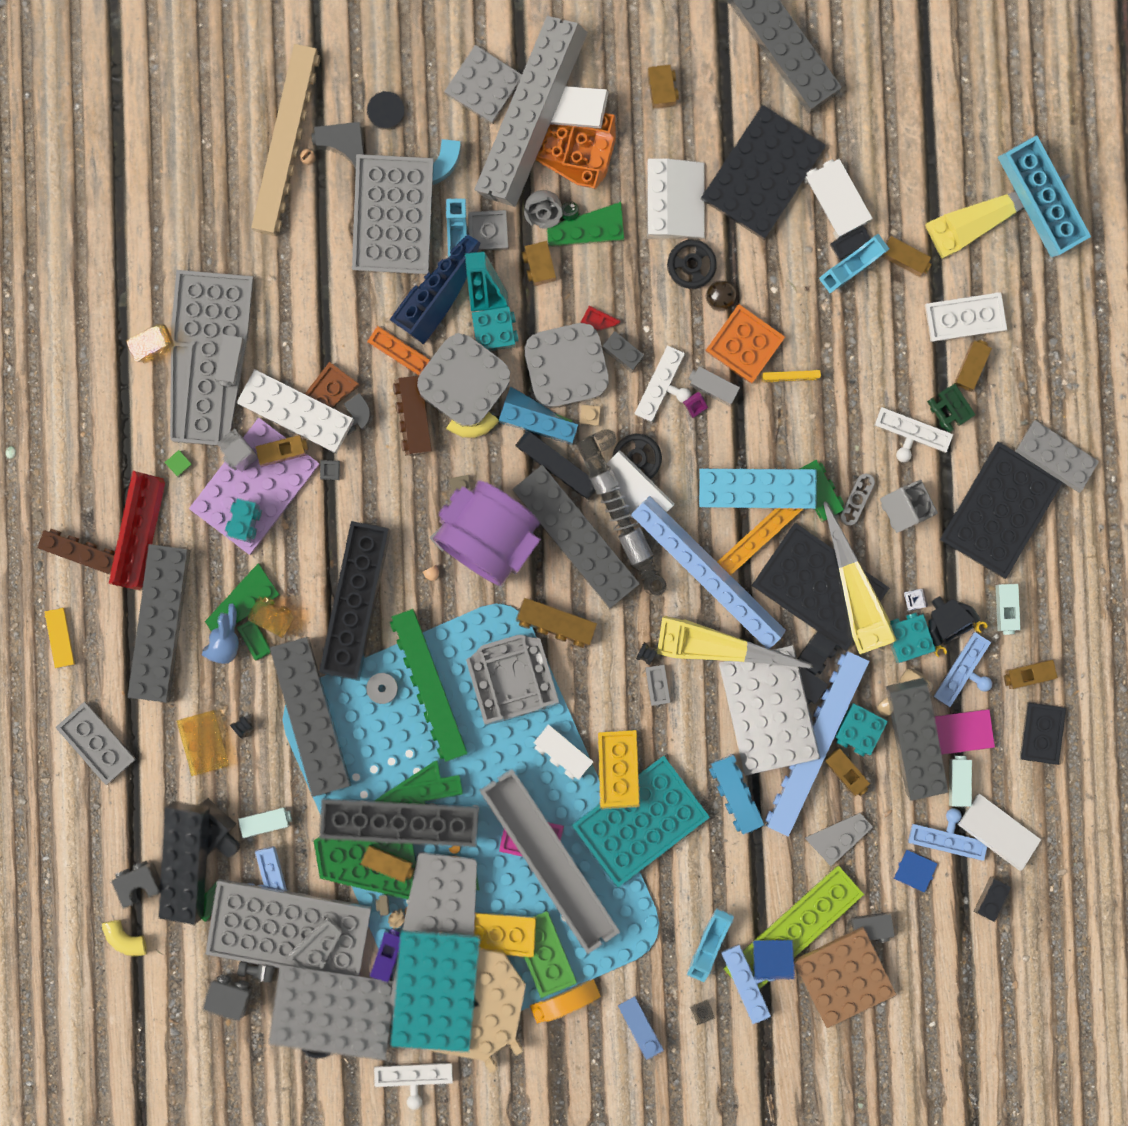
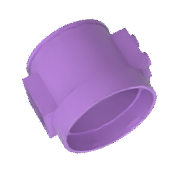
[433,480,540,586]

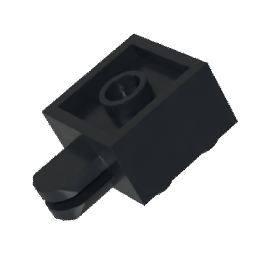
[199,798,240,857]

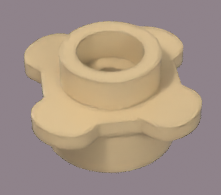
[388,909,405,928]

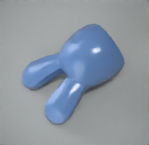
[202,604,239,664]

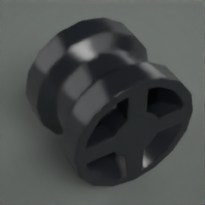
[636,642,658,666]
[230,715,254,739]

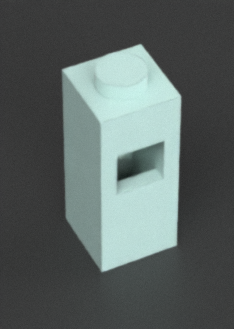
[996,584,1020,635]
[949,756,972,807]
[239,807,292,838]

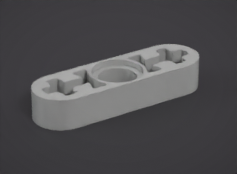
[840,474,875,526]

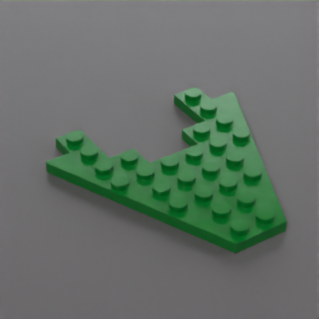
[313,760,480,900]

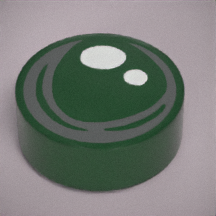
[562,202,580,221]

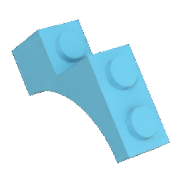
[446,199,467,257]
[819,234,889,293]
[686,909,734,982]

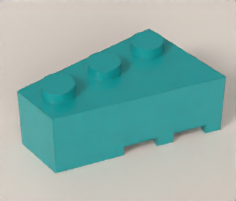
[465,252,509,311]

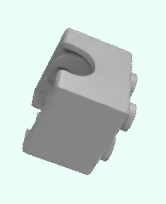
[880,479,938,533]

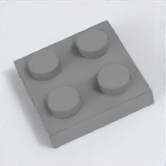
[468,210,508,251]

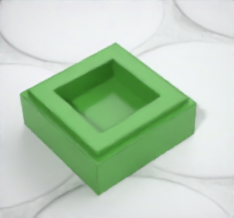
[164,450,192,477]

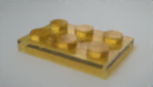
[177,710,230,776]

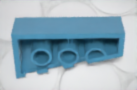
[499,386,578,445]
[709,754,764,835]

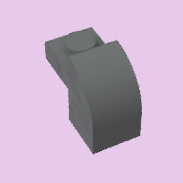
[344,393,371,436]

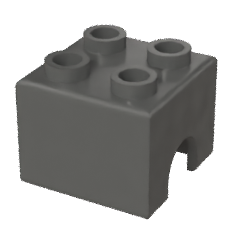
[111,861,161,908]
[202,974,253,1021]

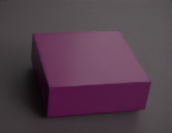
[683,392,708,418]

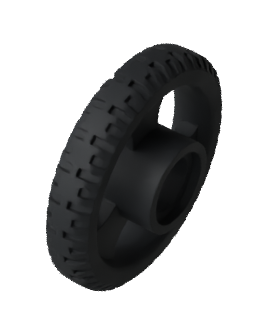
[667,240,717,289]
[612,434,662,479]

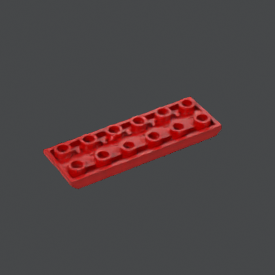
[108,471,165,590]

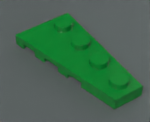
[547,202,624,247]
[205,563,280,631]

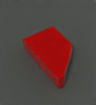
[581,306,620,332]

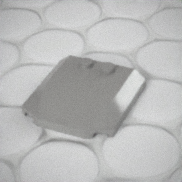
[466,635,559,725]

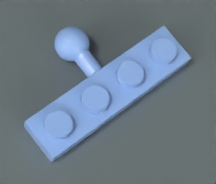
[933,632,992,707]
[908,808,987,861]
[248,846,287,891]
[722,944,776,1024]

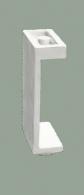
[804,159,872,240]

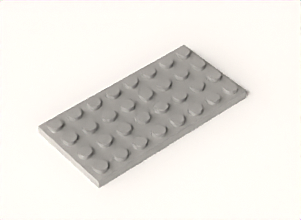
[205,879,371,976]

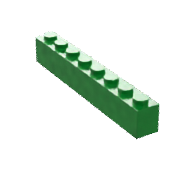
[390,609,468,762]

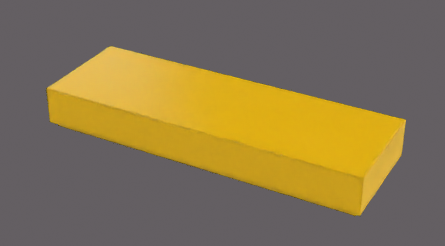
[761,370,821,383]
[45,608,75,668]

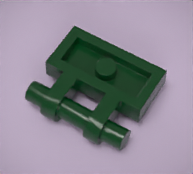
[927,383,976,433]

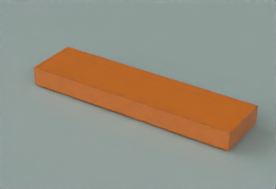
[367,326,430,376]

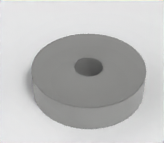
[366,673,398,704]

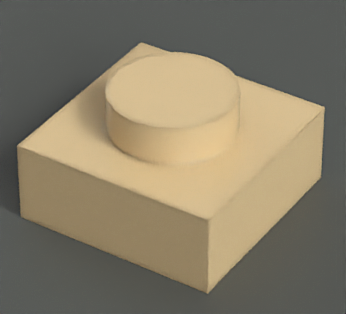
[580,405,600,426]

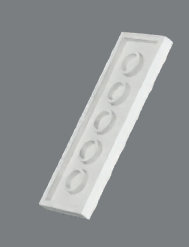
[237,369,354,454]

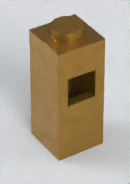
[881,236,931,277]
[954,340,992,392]
[255,435,309,467]
[1003,660,1058,689]
[824,748,870,796]
[361,845,414,882]

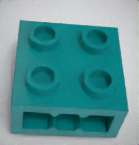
[472,307,519,351]
[225,498,262,543]
[890,612,936,663]
[834,703,888,757]

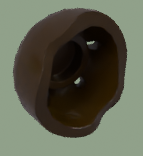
[706,281,737,311]

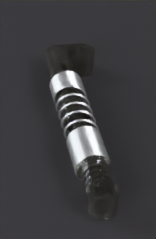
[575,429,667,595]

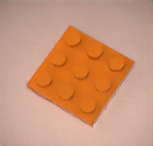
[705,304,785,384]

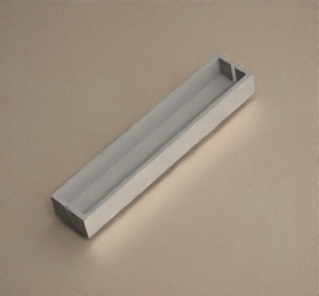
[474,16,588,207]
[479,769,620,954]

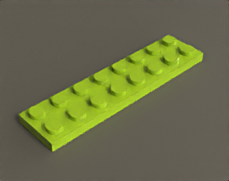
[723,865,864,989]

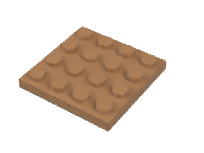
[794,927,896,1028]

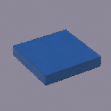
[753,940,795,980]

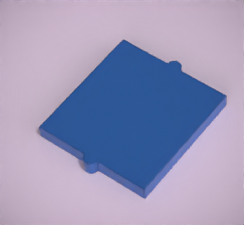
[893,850,937,893]

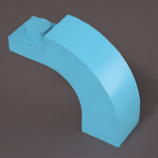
[433,139,461,185]

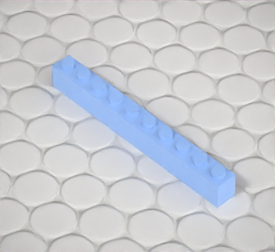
[631,496,786,649]
[765,652,869,837]

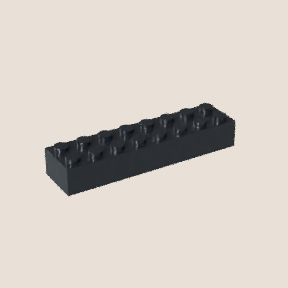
[319,521,391,681]

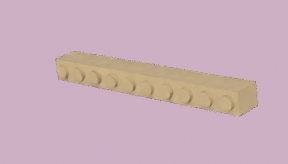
[251,44,320,236]

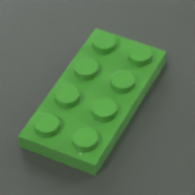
[524,910,577,998]

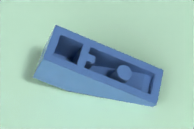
[618,996,663,1060]

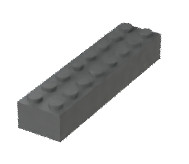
[727,0,842,114]
[513,465,639,609]
[128,544,190,703]
[270,637,351,797]
[319,798,479,847]

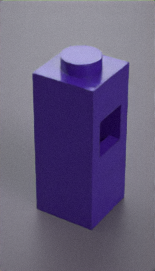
[370,928,401,983]

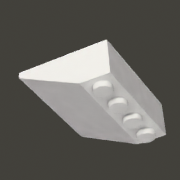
[647,159,704,239]

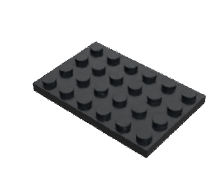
[701,104,826,240]
[939,442,1063,579]
[751,523,890,651]

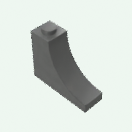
[311,122,364,169]

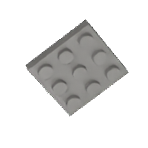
[444,45,522,124]

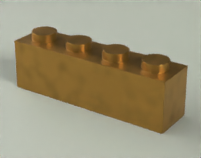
[515,598,597,648]

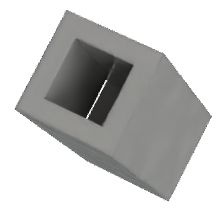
[215,334,245,387]
[688,366,740,407]

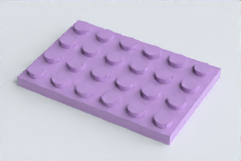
[189,418,320,555]

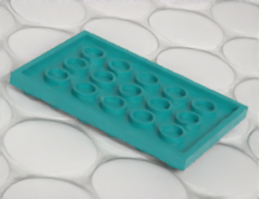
[571,755,710,888]
[391,930,480,1052]

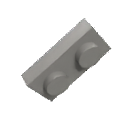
[645,665,670,706]

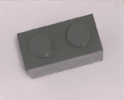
[602,331,644,373]
[851,912,895,942]

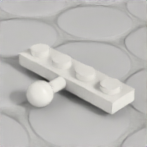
[635,345,691,423]
[874,407,953,463]
[374,1063,453,1110]

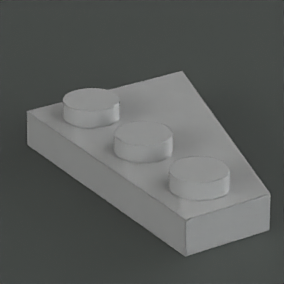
[804,813,873,866]
[287,917,342,971]

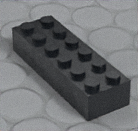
[158,801,210,925]

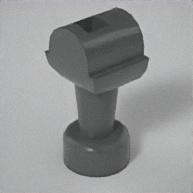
[237,961,275,983]

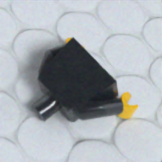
[929,596,988,657]

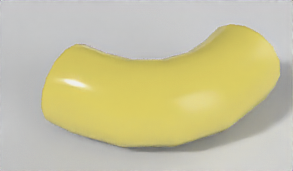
[446,412,499,438]
[102,920,147,956]

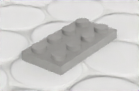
[1015,420,1099,493]
[55,702,136,785]

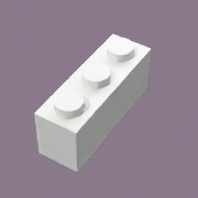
[534,724,593,780]

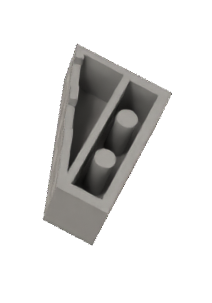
[217,428,258,472]

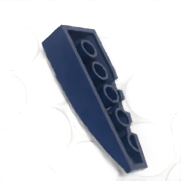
[389,234,481,345]

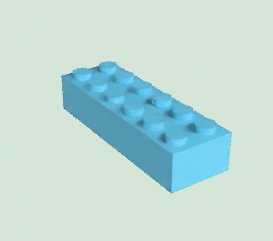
[998,135,1091,257]
[699,469,817,509]

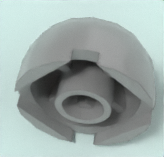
[524,190,563,229]

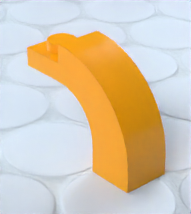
[530,979,601,1023]

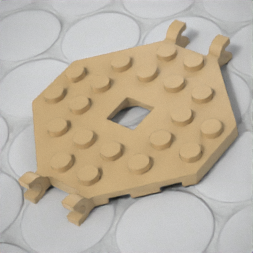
[428,931,526,1073]

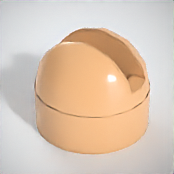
[300,149,315,165]
[423,565,439,581]

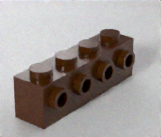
[393,375,432,456]
[37,528,115,574]

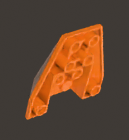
[535,113,616,189]

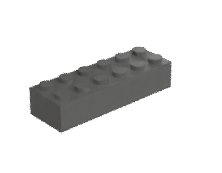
[885,678,948,801]

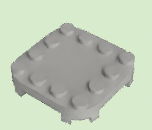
[525,323,609,408]
[417,333,510,427]

